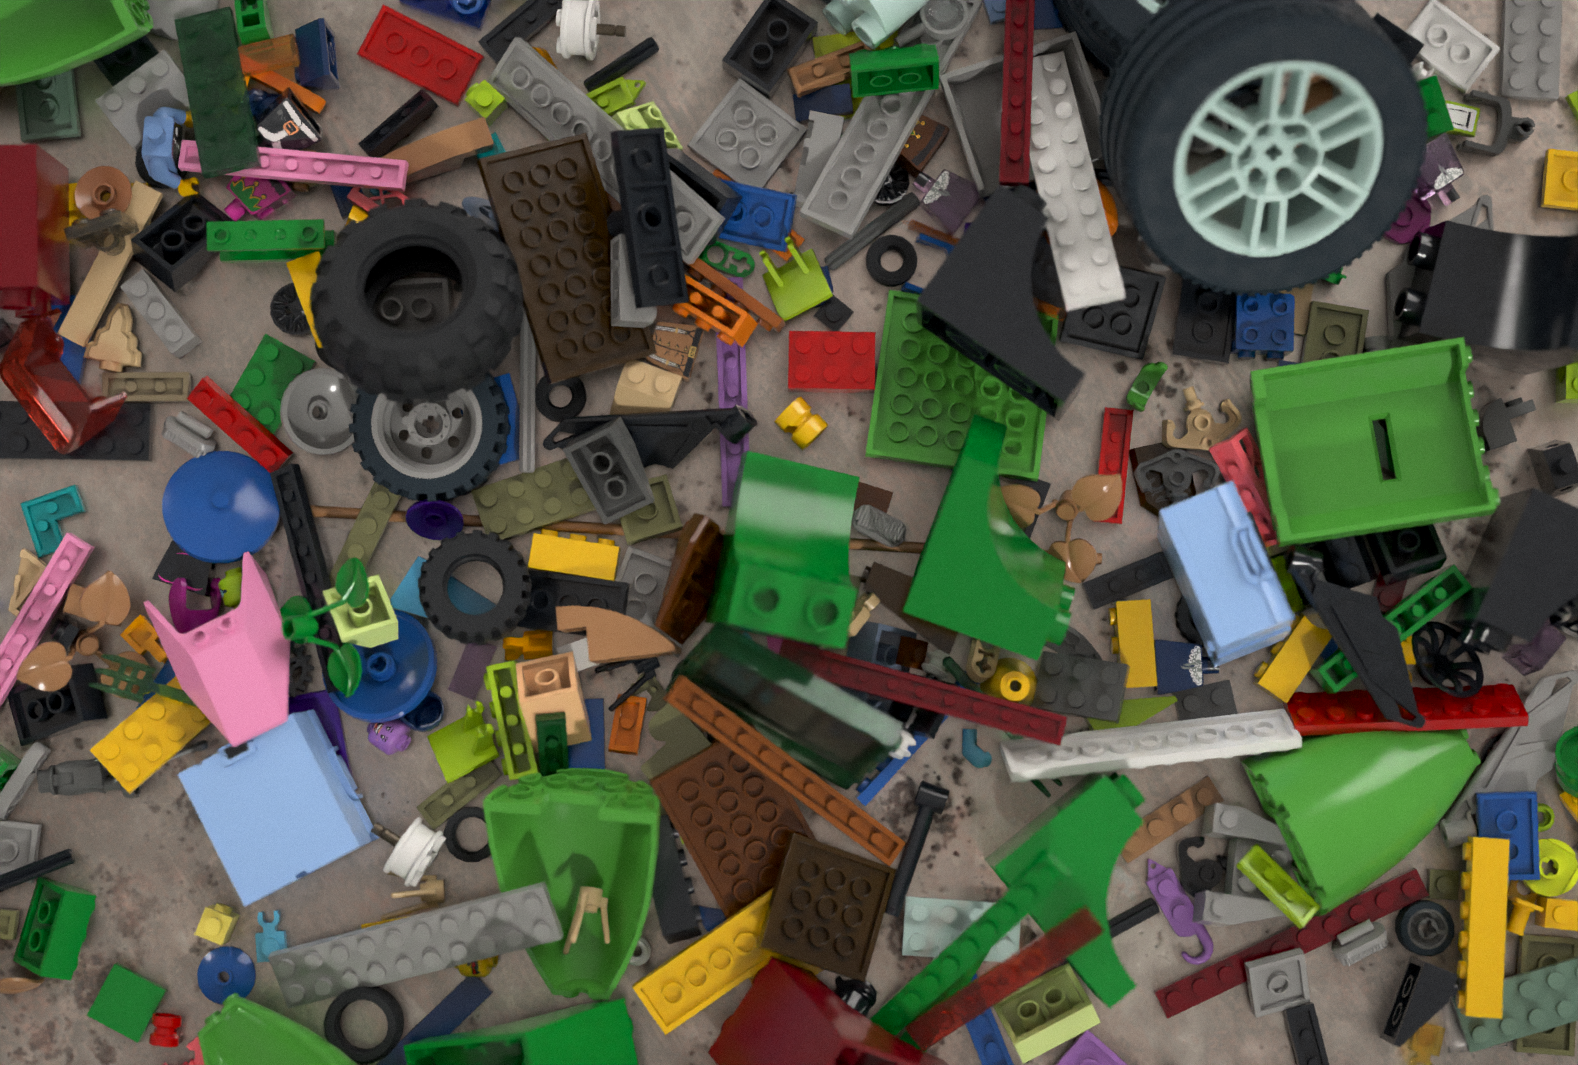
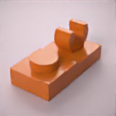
[608,694,647,756]

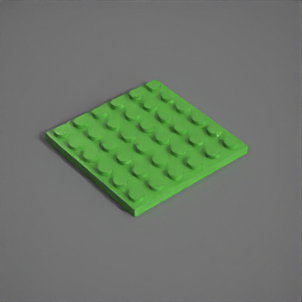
[865,290,1059,482]

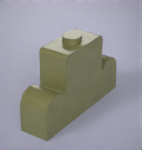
[641,703,712,796]

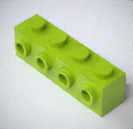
[483,660,540,781]

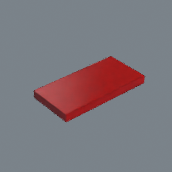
[357,4,484,107]

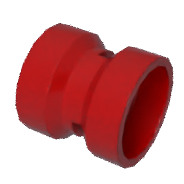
[149,1013,183,1047]

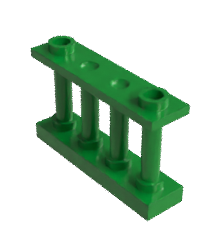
[207,219,336,263]

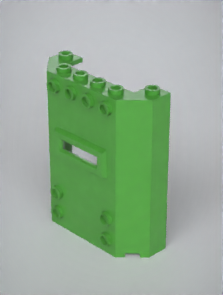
[1249,337,1500,547]

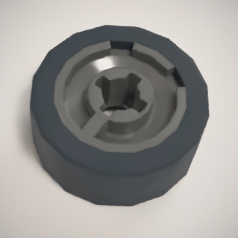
[1395,900,1455,956]

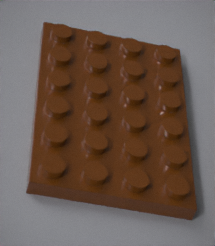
[649,722,817,919]

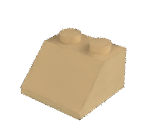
[609,360,682,415]

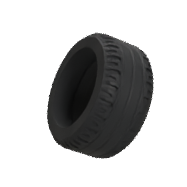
[324,986,404,1065]

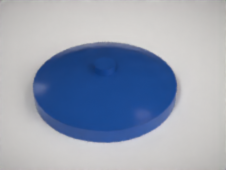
[162,451,280,564]
[322,609,438,723]

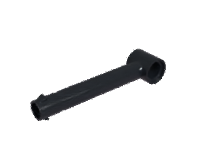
[884,780,950,917]

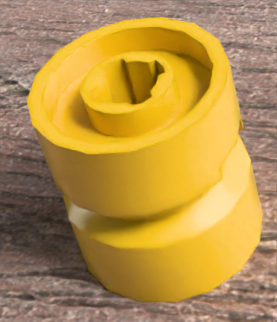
[774,396,829,451]

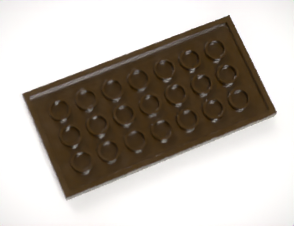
[476,133,657,385]

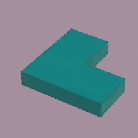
[20,485,86,558]

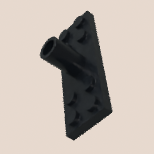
[607,128,689,309]

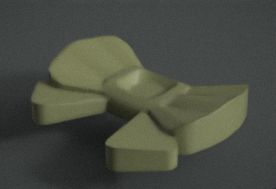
[631,670,668,711]

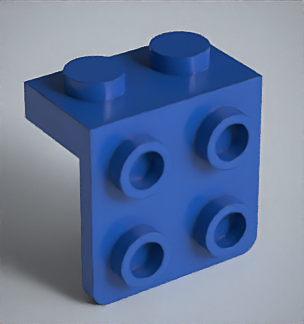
[1230,293,1295,360]

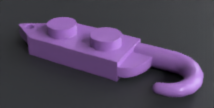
[1145,858,1214,965]

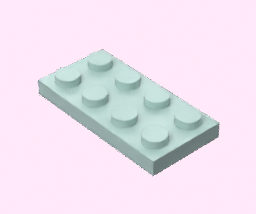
[902,896,1021,963]

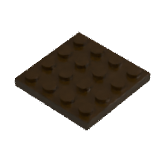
[756,833,897,982]

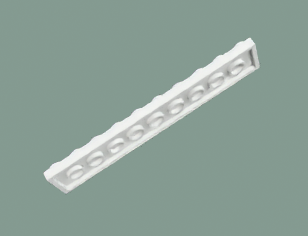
[1030,51,1125,311]
[1000,708,1302,782]

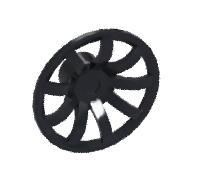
[1411,621,1484,698]

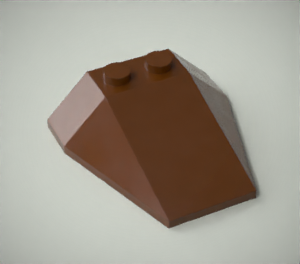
[655,513,724,645]

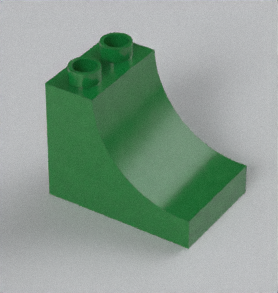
[903,414,1075,661]
[705,451,860,649]
[985,772,1146,1009]
[403,998,638,1065]

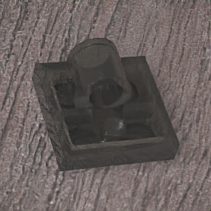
[64,208,139,256]

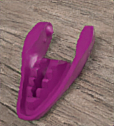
[169,578,222,634]

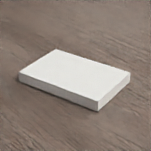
[1406,0,1500,94]

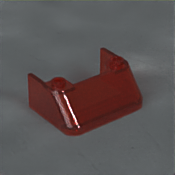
[0,308,128,455]

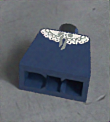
[1153,640,1219,695]

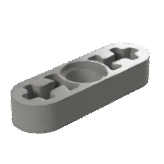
[0,741,51,820]

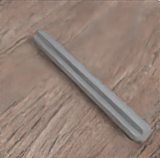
[519,305,536,473]

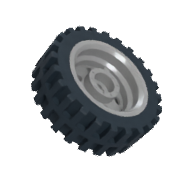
[349,371,511,502]

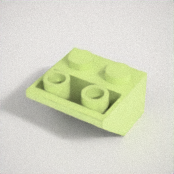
[612,101,683,150]

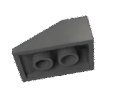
[563,417,655,525]

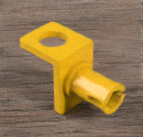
[1506,880,1544,936]

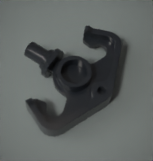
[1176,836,1228,899]

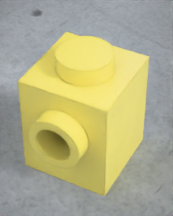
[194,903,240,945]

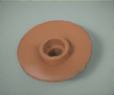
[75,166,132,222]

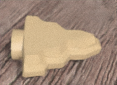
[83,303,142,373]

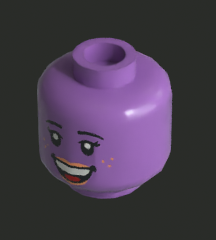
[367,719,411,755]

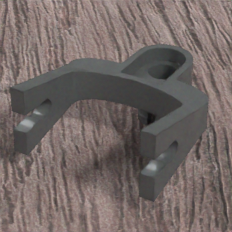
[1455,90,1535,156]

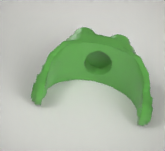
[1126,362,1168,412]

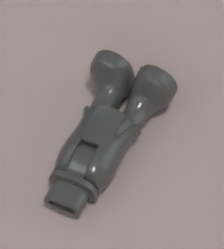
[37,758,141,799]

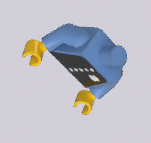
[141,107,205,197]

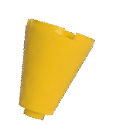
[980,658,1037,707]

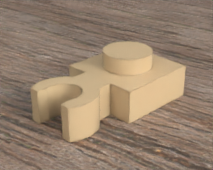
[848,592,880,636]

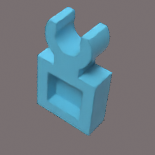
[255,910,287,963]

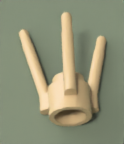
[380,871,445,920]
[563,886,610,954]

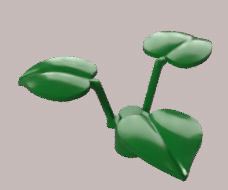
[280,557,369,698]

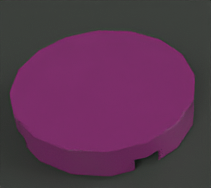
[1382,189,1432,245]

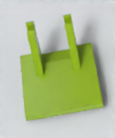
[759,236,833,322]
[427,701,500,784]

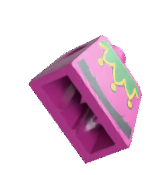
[223,176,297,221]

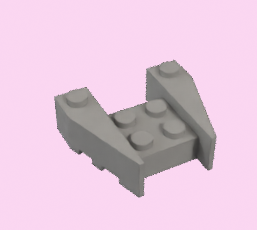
[1192,803,1292,927]

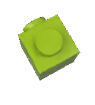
[465,79,509,127]

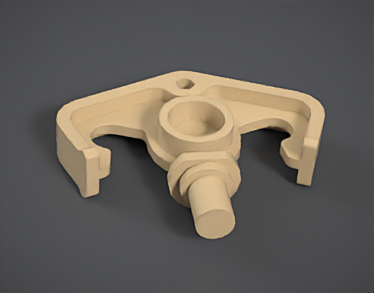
[1162,386,1242,451]

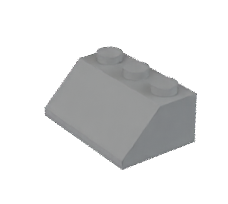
[95,50,204,152]

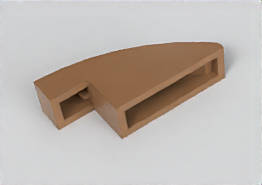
[381,117,494,184]
[556,606,682,664]

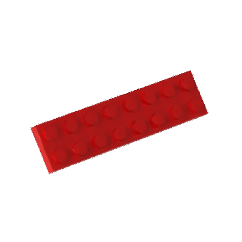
[1283,683,1529,736]

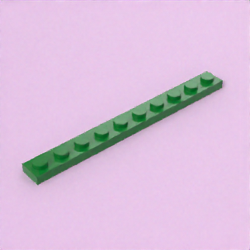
[869,851,1072,1036]

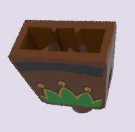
[896,115,950,179]

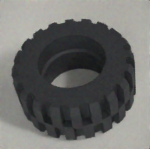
[418,530,532,645]

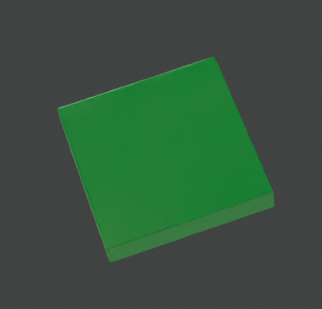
[87,962,168,1043]

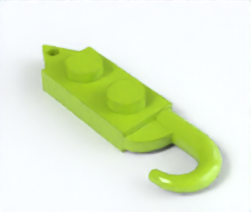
[547,76,646,141]

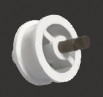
[556,0,626,61]
[371,817,446,888]

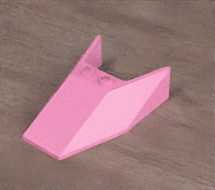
[143,551,290,747]

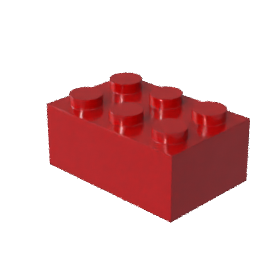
[788,331,876,394]

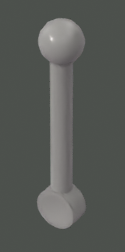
[169,740,208,761]

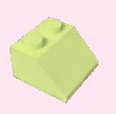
[323,574,398,648]

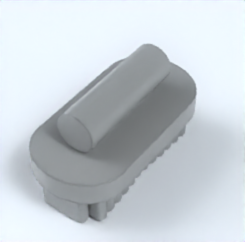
[161,411,217,458]
[852,505,906,548]
[1331,919,1389,966]

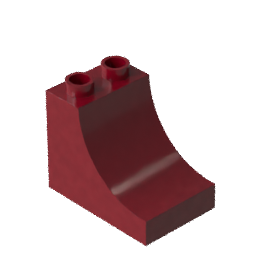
[0,144,70,320]
[708,957,948,1065]

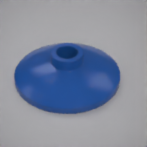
[197,946,256,1005]

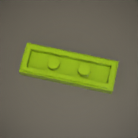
[1235,843,1321,929]

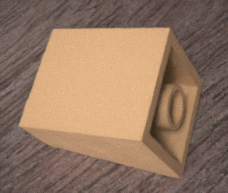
[516,651,592,753]

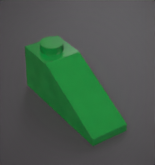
[234,0,276,57]

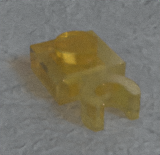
[1408,1023,1445,1065]

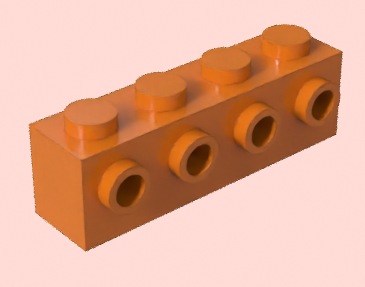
[672,275,758,348]

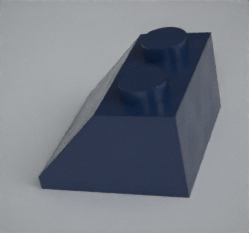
[292,18,340,92]

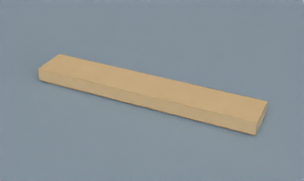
[57,180,164,348]

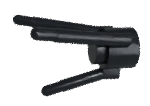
[595,657,660,712]

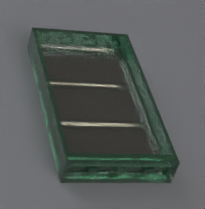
[665,621,904,790]

